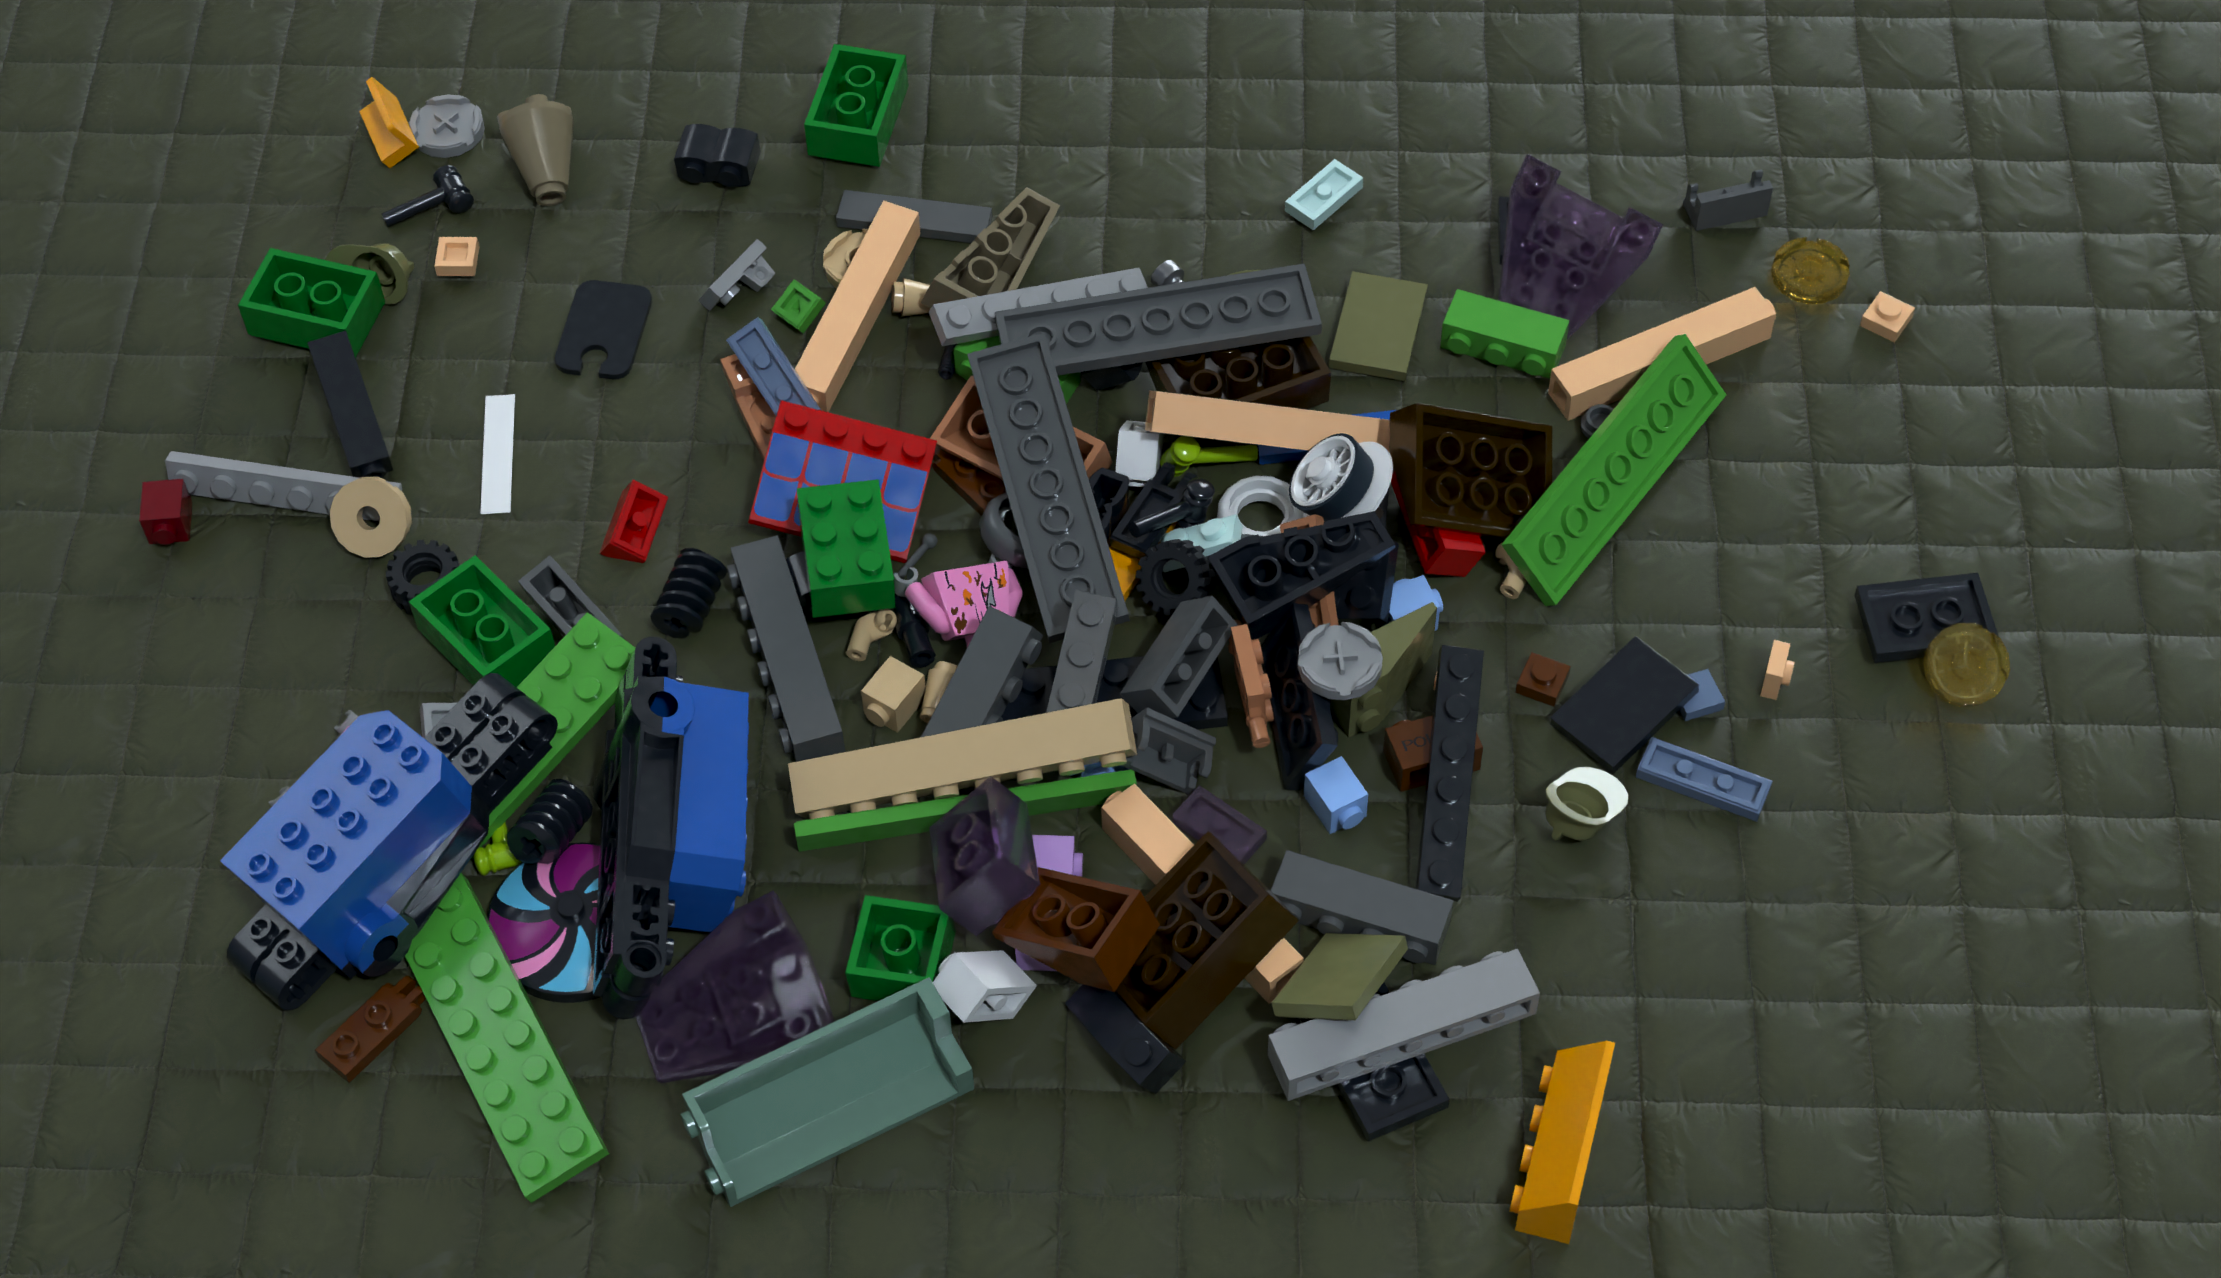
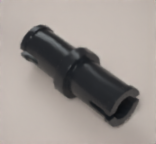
[893,594,936,668]

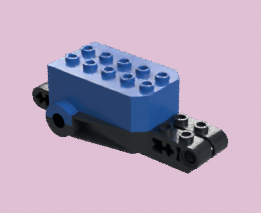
[593,637,749,1019]
[220,673,558,1010]

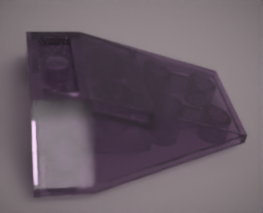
[1498,154,1663,340]
[636,891,834,1083]

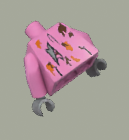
[893,554,1023,647]

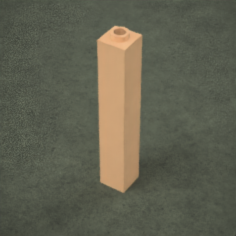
[795,200,920,412]
[1548,287,1776,421]
[1145,390,1390,452]
[1101,783,1304,1004]

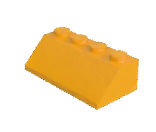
[1509,1040,1615,1244]

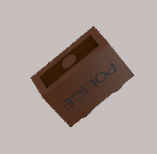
[1383,714,1483,792]

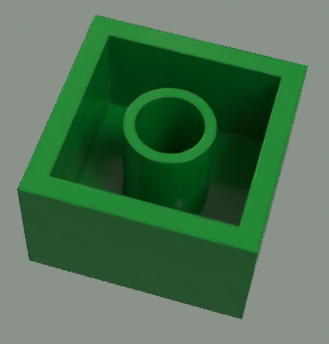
[845,895,956,1001]

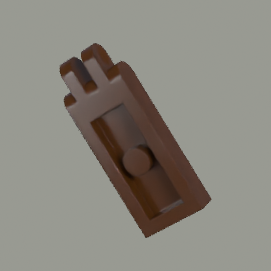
[932,446,1007,516]
[315,975,426,1083]

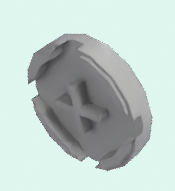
[409,94,485,158]
[1298,622,1383,700]

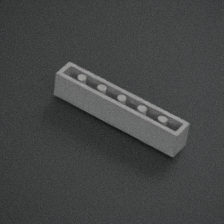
[1267,949,1540,1101]

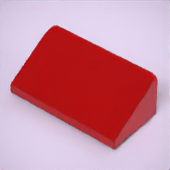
[599,479,668,563]

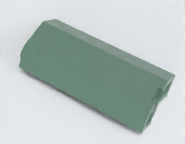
[680,977,974,1207]

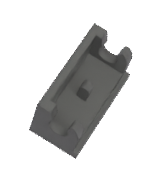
[1683,169,1773,231]
[1122,708,1216,794]

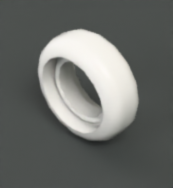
[1217,475,1303,536]

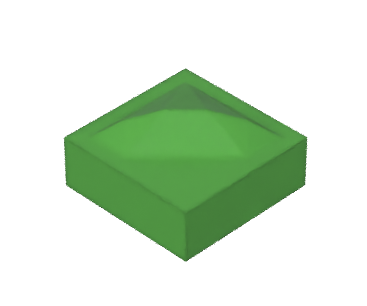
[771,279,826,333]

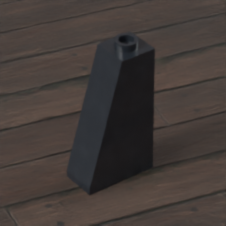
[307,331,393,478]

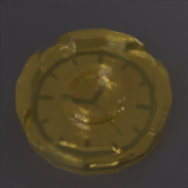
[1771,237,1850,304]
[1924,623,2010,707]

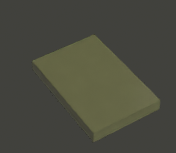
[1329,271,1428,381]
[1272,933,1408,1021]

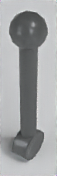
[898,533,938,579]

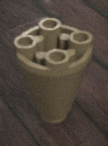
[497,94,574,206]

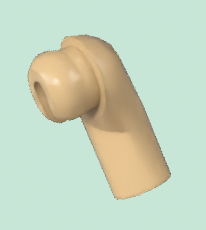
[1496,543,1527,599]
[846,609,897,661]

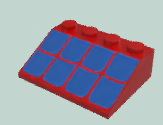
[748,400,937,563]

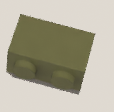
[1330,602,1437,738]

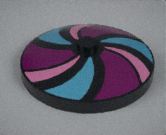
[487,842,600,1003]

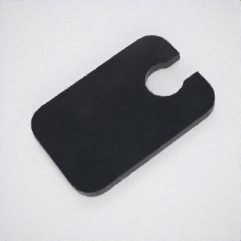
[555,280,652,380]

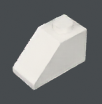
[1116,420,1165,487]

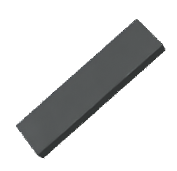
[836,190,993,243]

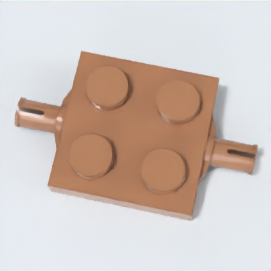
[1228,620,1274,748]

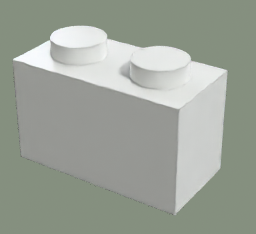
[933,950,1037,1023]

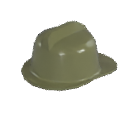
[325,243,414,304]
[1545,767,1628,841]

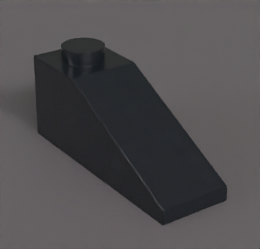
[1065,984,1186,1094]

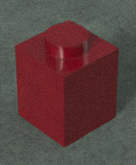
[139,479,193,545]

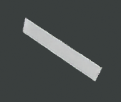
[480,394,515,514]

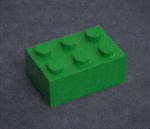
[804,44,909,167]
[238,248,386,358]
[797,479,895,618]
[409,555,555,687]

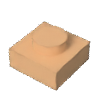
[434,237,480,276]
[1860,291,1915,343]
[1760,640,1795,700]

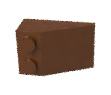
[992,867,1160,992]

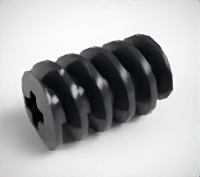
[651,548,727,639]
[507,779,593,864]

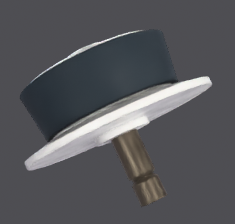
[1289,433,1393,522]

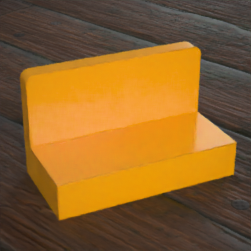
[359,77,419,168]

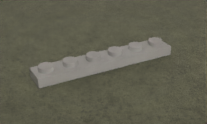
[929,268,1148,346]
[165,451,402,522]

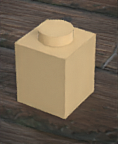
[861,656,926,733]

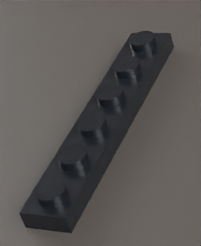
[1416,645,1484,902]

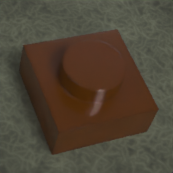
[1515,652,1571,707]

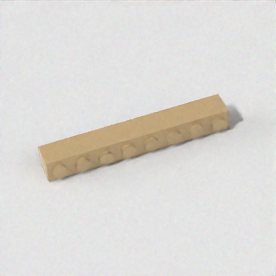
[788,698,1137,819]

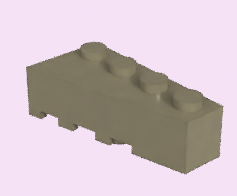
[921,187,1060,308]

